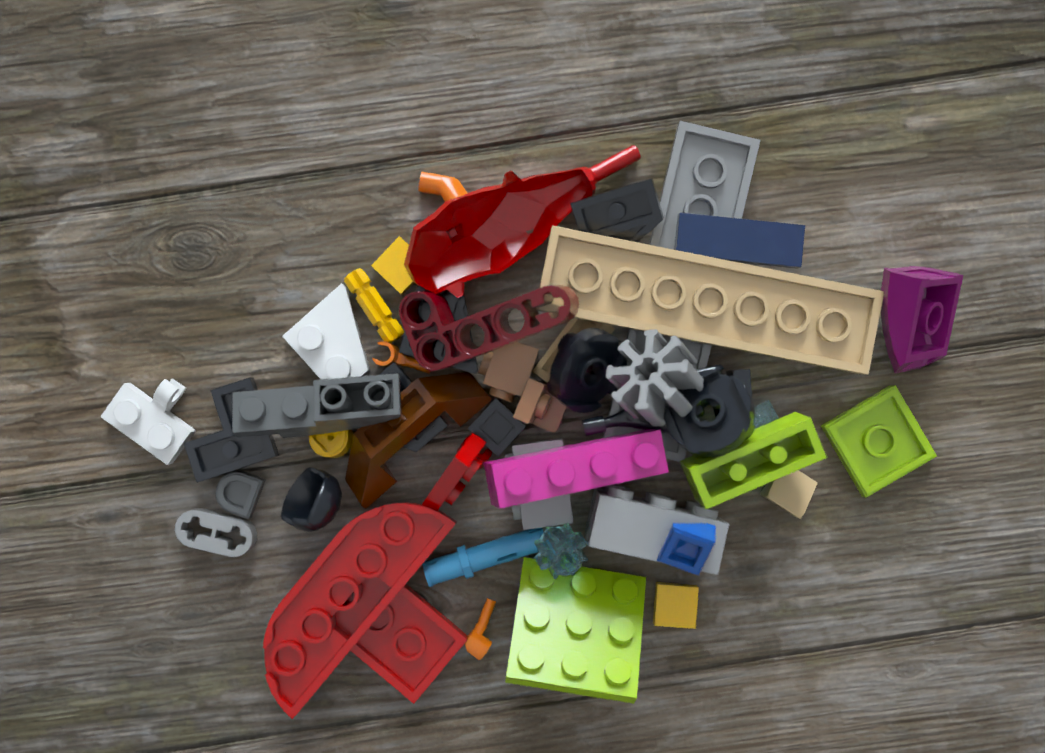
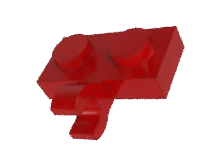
[422,433,492,511]

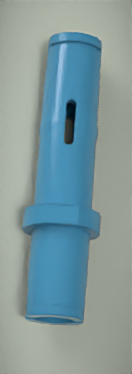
[422,528,549,587]

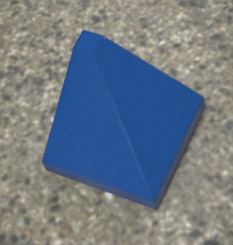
[657,523,716,576]

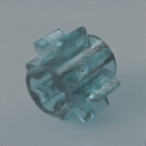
[534,523,588,579]

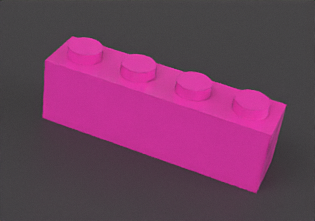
[483,429,669,508]

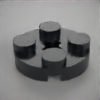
[547,328,627,413]
[665,370,755,459]

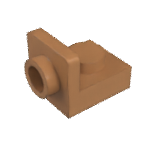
[513,378,567,433]

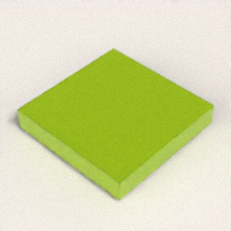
[821,385,937,498]

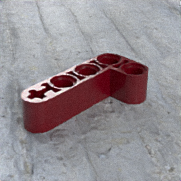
[399,285,579,371]

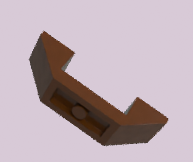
[345,372,492,509]

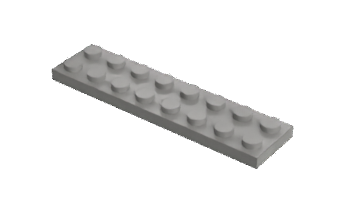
[603,121,760,462]

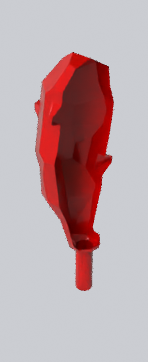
[404,145,641,298]

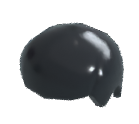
[281,467,342,532]

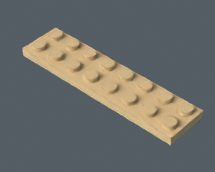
[536,225,884,375]

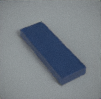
[674,213,805,269]

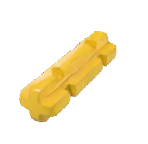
[344,268,404,343]

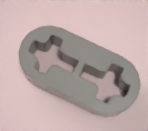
[175,508,257,557]

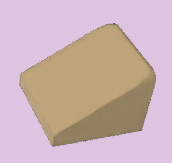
[760,470,817,519]

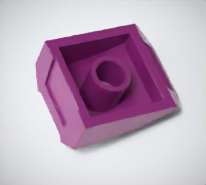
[881,266,964,374]

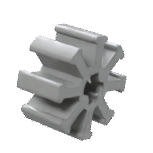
[606,329,704,426]

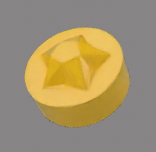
[309,429,353,458]

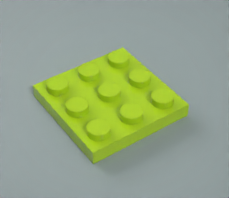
[505,557,646,704]

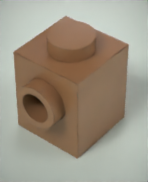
[478,342,539,402]

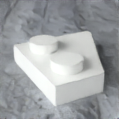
[282,283,370,380]

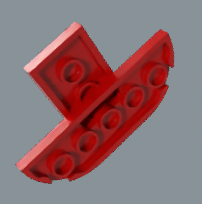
[263,502,468,720]

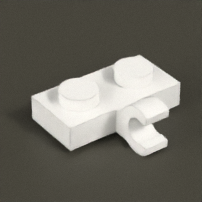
[101,379,196,465]

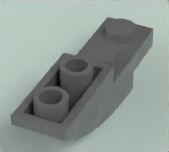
[232,373,401,438]

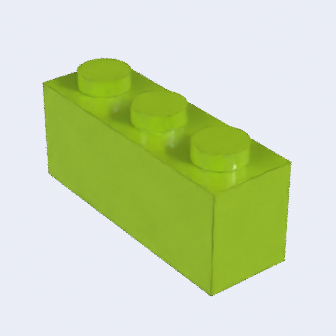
[679,412,827,509]

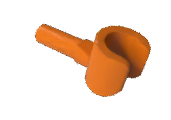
[372,341,430,374]
[465,598,496,660]

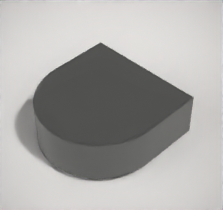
[215,471,266,519]

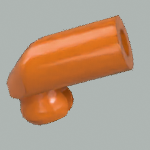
[419,171,468,202]

